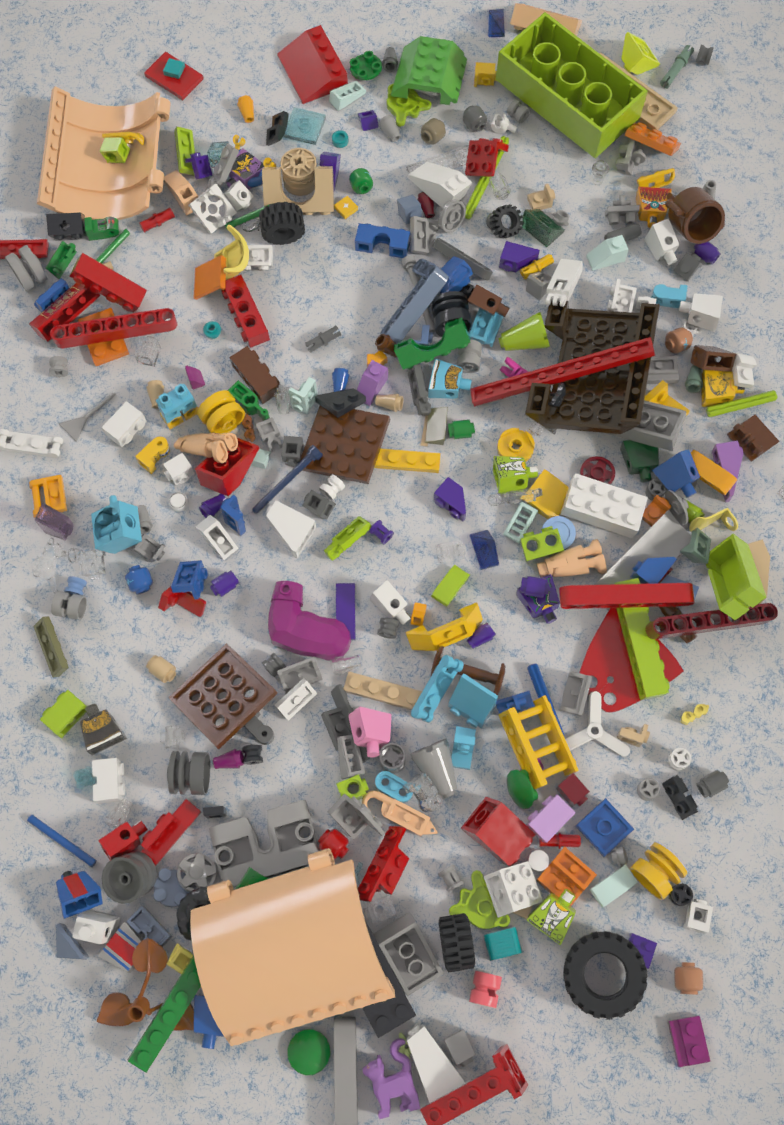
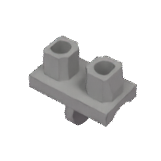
[616,139,646,175]
[605,195,639,225]

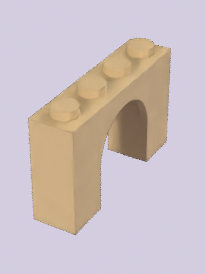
[262,166,334,215]

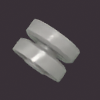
[5,245,48,291]

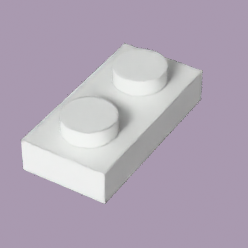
[274,678,317,721]

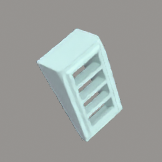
[329,81,366,111]
[503,501,538,544]

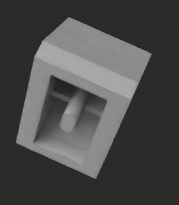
[526,271,552,301]

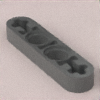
[433,238,493,280]

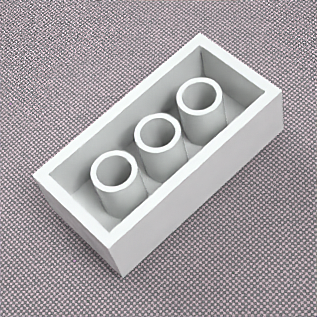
[560,473,648,539]

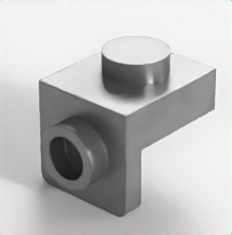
[133,534,165,563]

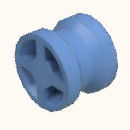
[64,576,87,596]

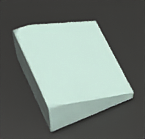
[251,449,271,469]

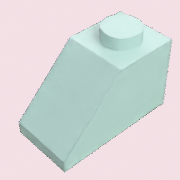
[586,235,629,271]

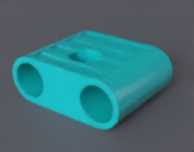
[483,927,523,961]

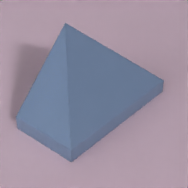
[56,923,89,960]

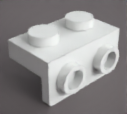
[244,245,273,270]
[607,279,637,312]

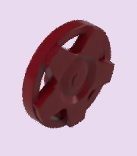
[580,456,615,485]

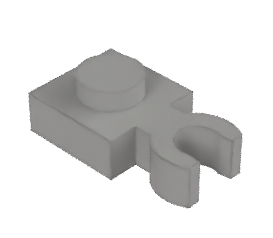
[256,417,282,452]

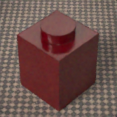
[556,773,590,807]

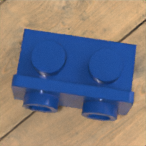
[34,278,69,312]
[221,495,246,536]
[171,560,208,599]

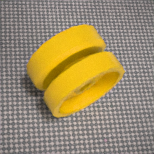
[197,390,245,434]

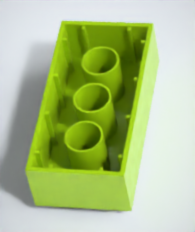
[495,12,648,158]

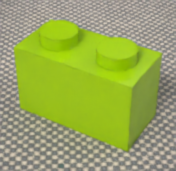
[40,690,90,738]

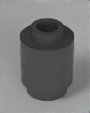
[697,770,729,798]

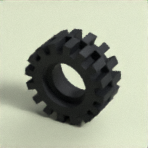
[489,204,524,239]

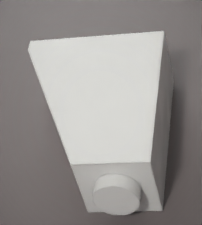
[266,500,316,558]

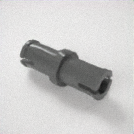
[305,325,341,353]

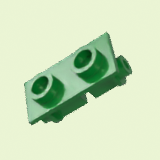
[45,241,77,279]

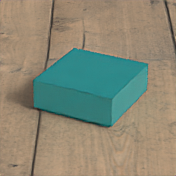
[163,58,185,79]

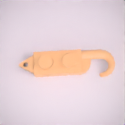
[362,790,438,837]

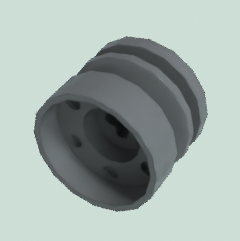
[167,751,210,795]

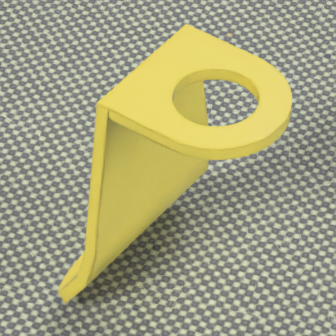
[689,508,738,532]

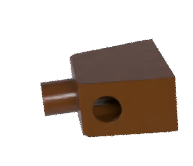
[468,284,510,317]
[691,345,736,372]

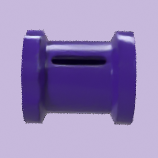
[369,520,394,545]

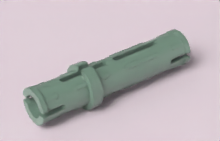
[660,45,694,89]

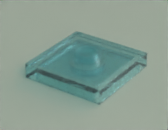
[284,107,326,145]

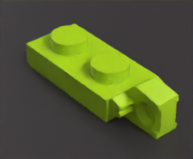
[323,516,372,561]

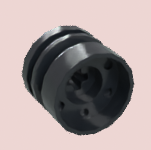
[430,291,473,337]

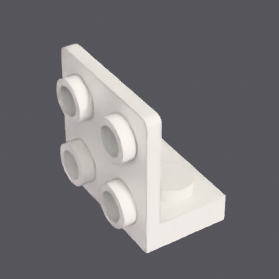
[484,861,543,917]

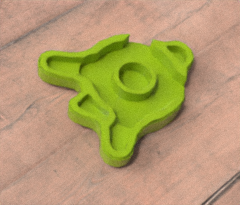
[386,84,431,127]
[449,870,510,929]

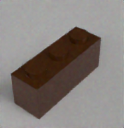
[229,346,280,405]

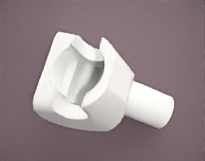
[491,114,517,134]

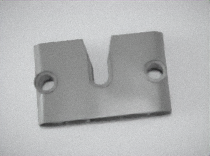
[209,800,320,888]

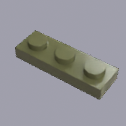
[33,616,69,678]

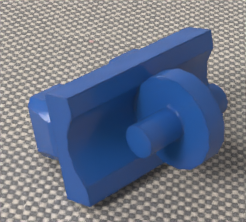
[496,691,535,714]

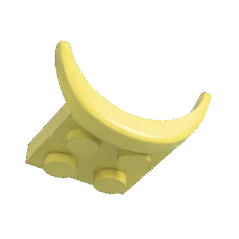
[214,225,249,280]

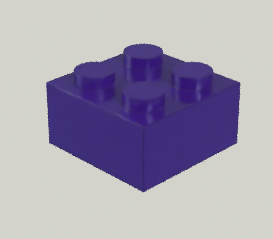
[628,933,657,969]

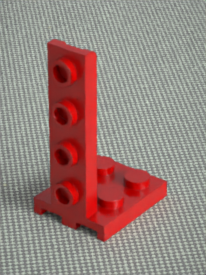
[420,1044,528,1125]

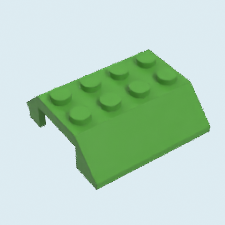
[391,36,467,105]

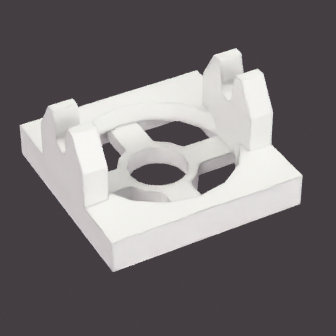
[189,184,237,234]

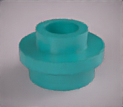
[203,321,221,339]

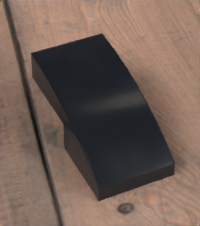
[266,111,289,146]

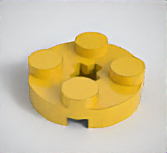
[497,428,535,462]

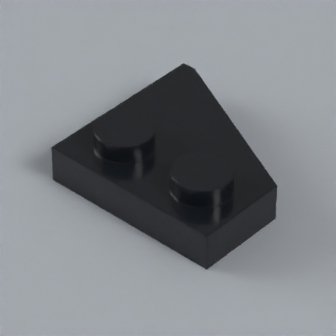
[315,388,366,418]

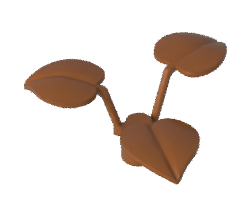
[97,938,194,1031]

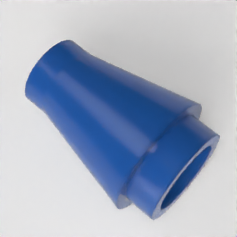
[332,368,350,392]

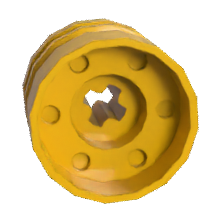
[630,842,688,900]

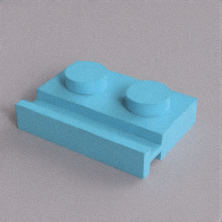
[469,309,504,347]

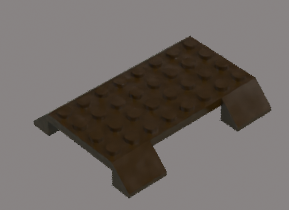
[525,301,660,434]

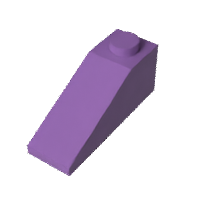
[712,441,743,503]

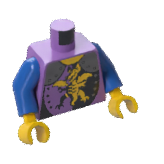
[226,135,276,190]

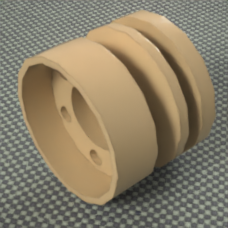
[280,148,317,196]

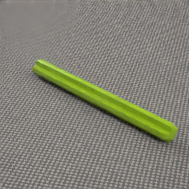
[465,136,509,219]

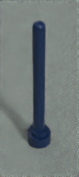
[252,445,323,513]

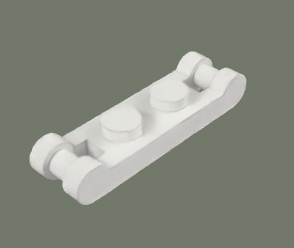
[0,429,64,458]

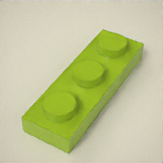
[174,126,195,176]

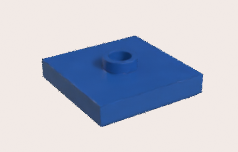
[575,798,634,858]

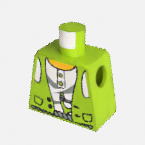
[492,456,538,493]
[527,889,576,945]

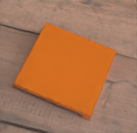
[194,255,226,300]

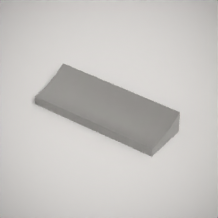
[606,400,686,451]
[594,510,691,611]

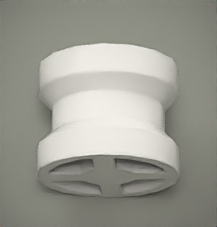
[668,748,691,771]

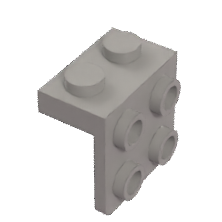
[327,794,385,840]

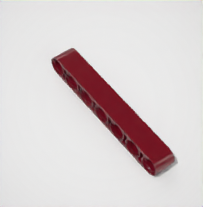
[645,603,778,639]

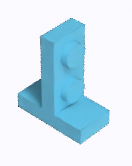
[452,726,476,770]

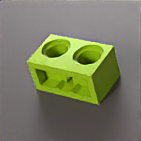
[520,526,564,562]

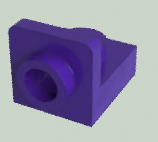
[185,152,212,179]

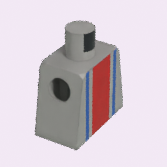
[98,922,147,974]

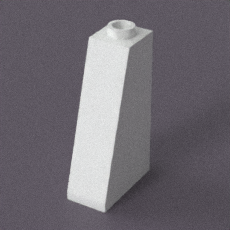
[406,1024,466,1103]

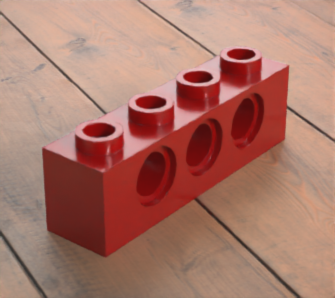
[221,274,270,348]

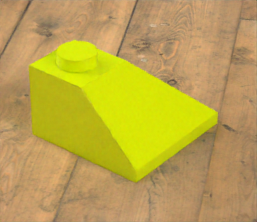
[621,32,660,75]

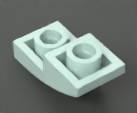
[590,864,638,908]

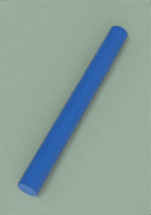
[27,815,97,867]

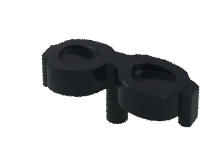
[548,383,566,406]

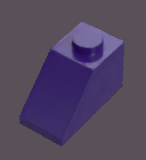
[499,241,540,273]

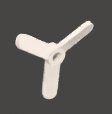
[565,691,630,756]

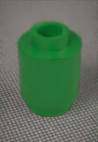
[448,419,475,440]

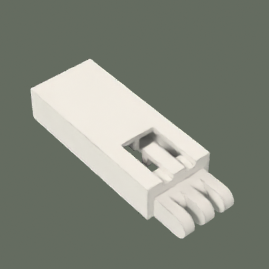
[546,259,583,307]

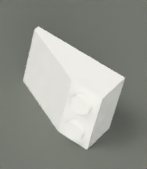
[407,161,472,209]

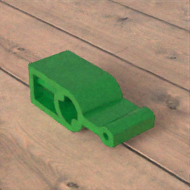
[227,380,270,421]

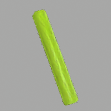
[706,390,778,417]

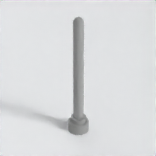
[401,256,435,332]

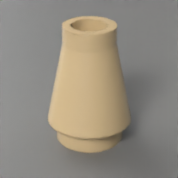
[146,380,165,409]
[375,394,404,412]

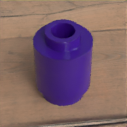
[694,241,721,265]
[210,570,239,597]
[520,576,549,598]

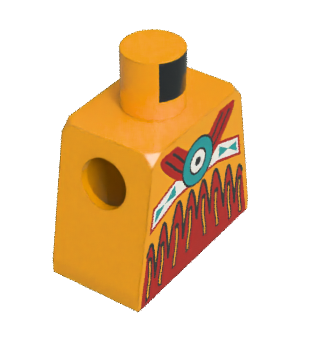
[635,187,672,228]

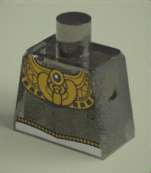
[80,704,127,755]

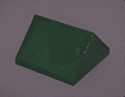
[521,209,565,247]

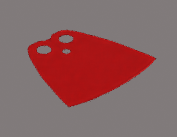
[579,608,684,713]

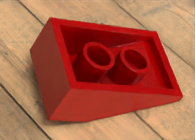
[195,438,259,496]

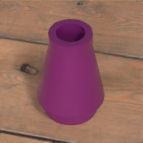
[213,749,244,769]

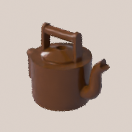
[665,187,725,244]

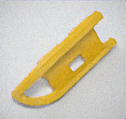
[102,132,144,145]
[637,168,675,188]

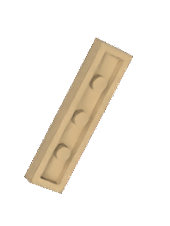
[343,671,422,710]

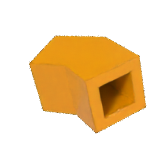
[367,351,388,367]
[411,602,427,626]

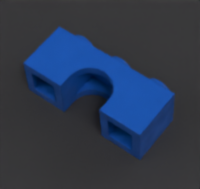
[355,223,410,258]

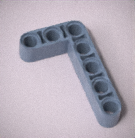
[380,259,449,344]

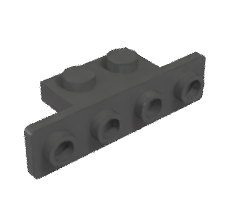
[321,684,371,763]

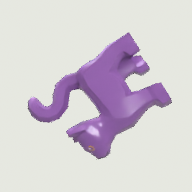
[363,1038,421,1119]

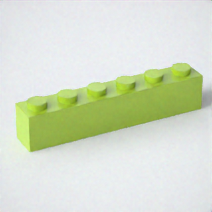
[615,578,670,701]

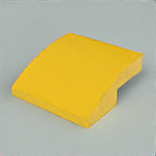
[523,469,569,519]

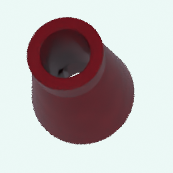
[417,192,435,219]

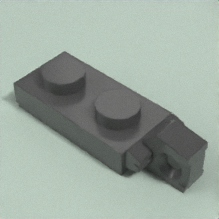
[408,365,431,416]

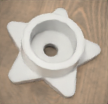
[682,319,702,336]

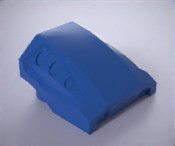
[439,256,473,294]

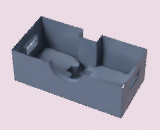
[126,906,173,947]

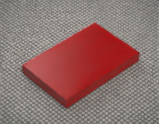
[144,51,204,101]

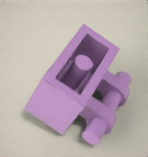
[526,794,576,843]

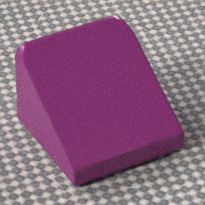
[185,365,205,390]

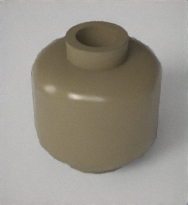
[421,118,446,145]

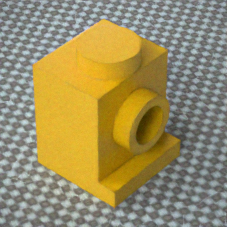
[474,62,496,87]

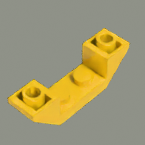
[405,602,483,651]

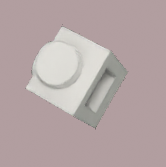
[683,899,713,934]

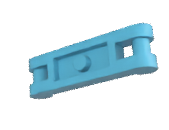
[411,655,464,723]

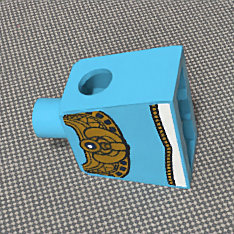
[428,359,472,399]

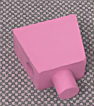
[348,707,391,758]

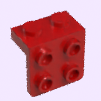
[465,138,509,177]

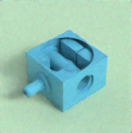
[91,495,142,554]

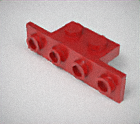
[140,799,201,866]
[358,826,409,902]

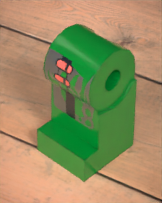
[84,216,119,241]

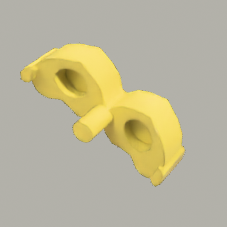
[681,704,709,725]

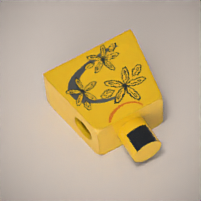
[701,370,745,407]

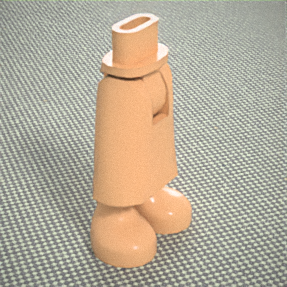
[174,433,238,463]
[537,539,607,578]

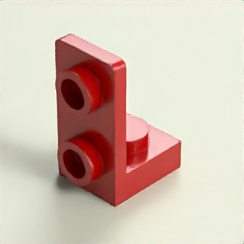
[158,586,206,617]

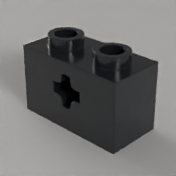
[46,212,87,241]

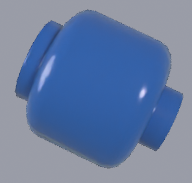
[125,565,153,595]

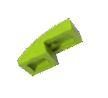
[431,564,470,607]

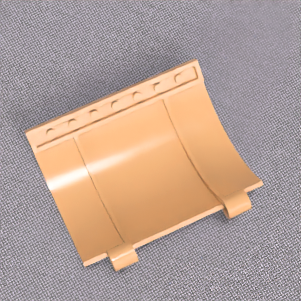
[37,86,171,220]
[190,848,395,1046]

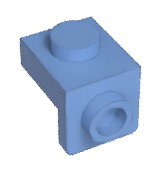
[414,325,433,346]

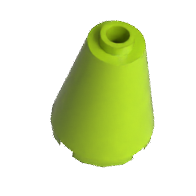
[498,312,550,351]

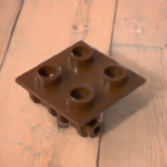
[727,414,780,462]

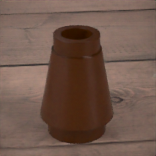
[375,334,397,358]

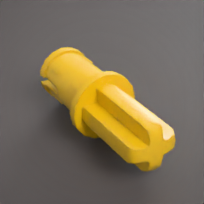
[520,254,554,280]

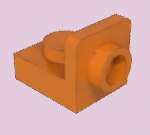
[642,495,671,527]

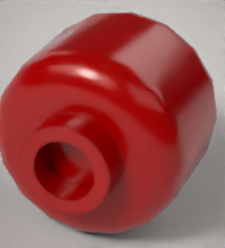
[318,829,349,860]

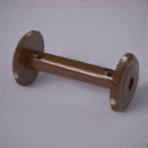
[431,646,506,695]

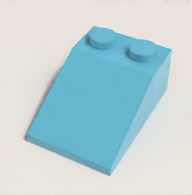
[448,673,498,729]

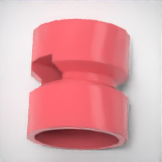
[469,971,502,1008]

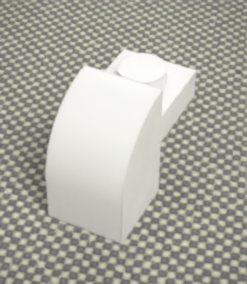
[732,352,757,388]

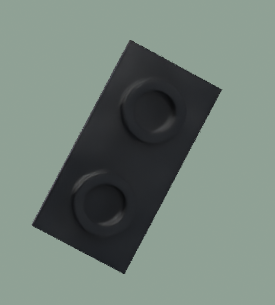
[662,775,698,820]

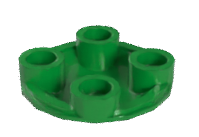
[350,51,382,80]
[506,769,538,809]
[287,1029,331,1075]

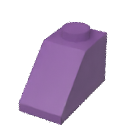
[357,360,388,406]

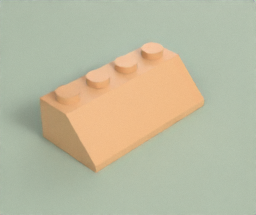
[510,3,582,36]

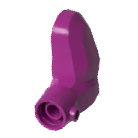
[268,581,351,661]

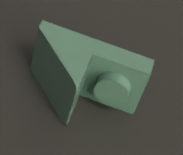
[680,527,711,564]

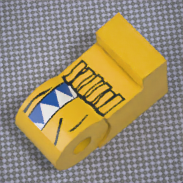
[135,436,170,474]

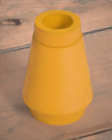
[237,95,254,123]

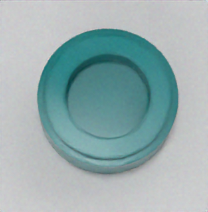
[332,130,349,148]

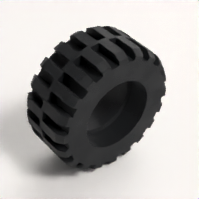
[563,931,648,1020]

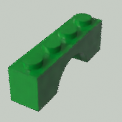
[394,317,471,370]

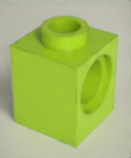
[100,137,130,163]
[336,774,369,800]

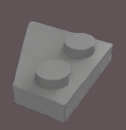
[410,216,440,255]

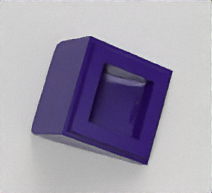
[358,110,379,131]

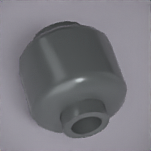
[463,105,488,132]

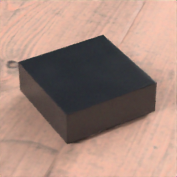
[203,806,227,819]

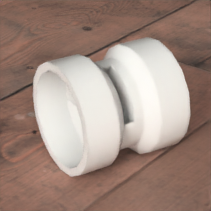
[319,474,345,501]

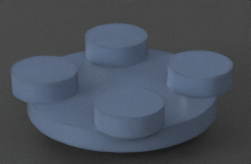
[153,868,191,907]

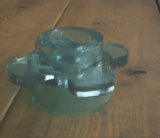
[73,766,96,790]

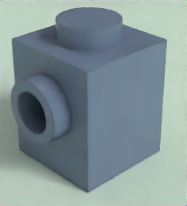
[397,194,422,225]

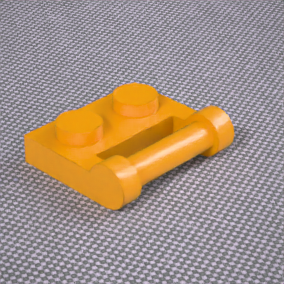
[29,475,67,518]

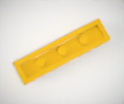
[374,449,441,473]

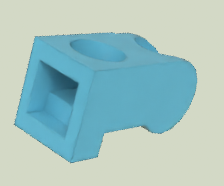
[651,284,688,309]

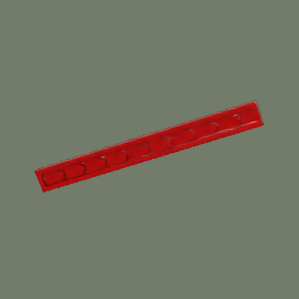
[470,337,655,407]

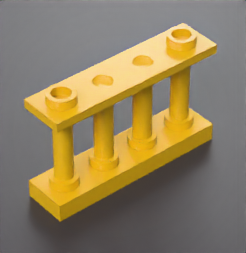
[498,695,579,789]

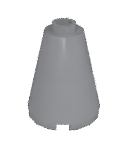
[410,739,457,798]

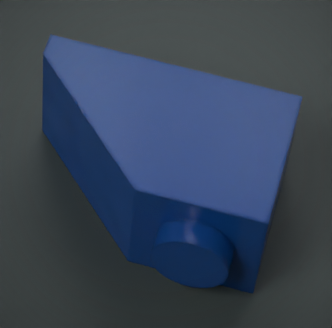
[630,557,677,584]

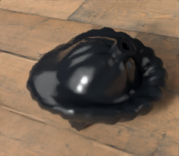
[176,886,211,941]

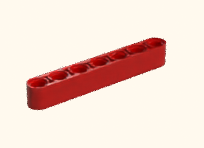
[50,308,178,349]
[559,583,695,609]

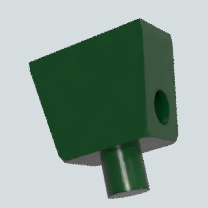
[620,440,659,483]

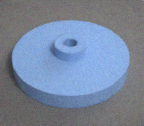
[541,516,576,549]

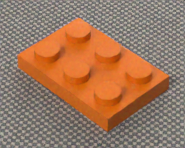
[624,122,681,156]
[78,308,129,366]

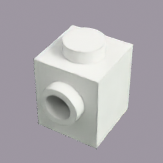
[224,180,254,211]
[163,453,195,485]

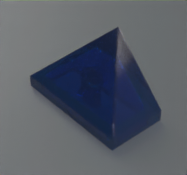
[487,9,505,37]
[469,530,499,570]

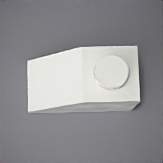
[196,515,238,560]

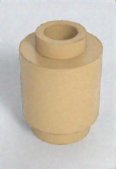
[146,655,176,683]

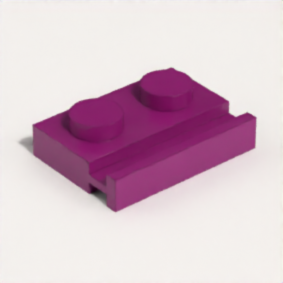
[668,1016,711,1067]

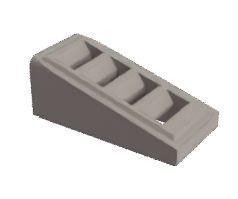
[337,735,365,779]

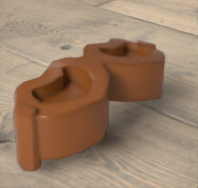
[242,414,256,442]

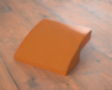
[536,847,597,906]

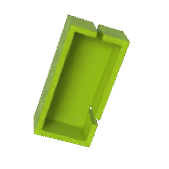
[706,534,767,620]

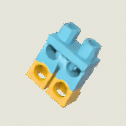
[155,384,198,430]

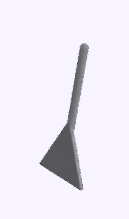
[59,393,115,442]

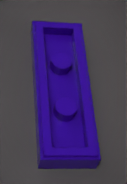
[336,583,356,640]

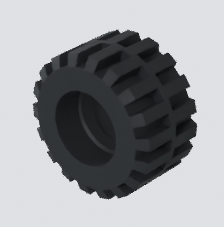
[259,202,305,245]
[438,913,476,973]

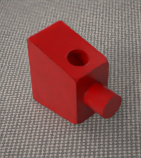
[98,820,148,861]

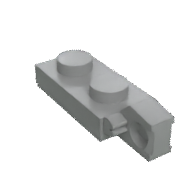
[207,144,239,189]

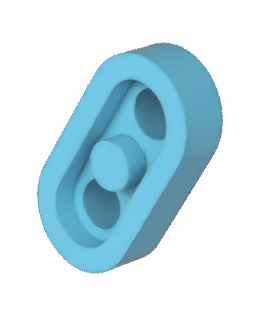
[375,771,413,803]

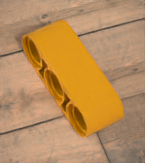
[691,449,737,495]

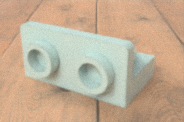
[288,377,318,414]

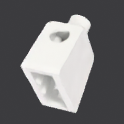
[644,218,679,265]
[678,293,723,332]
[370,580,411,625]
[72,910,120,944]

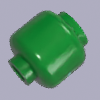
[349,168,373,194]

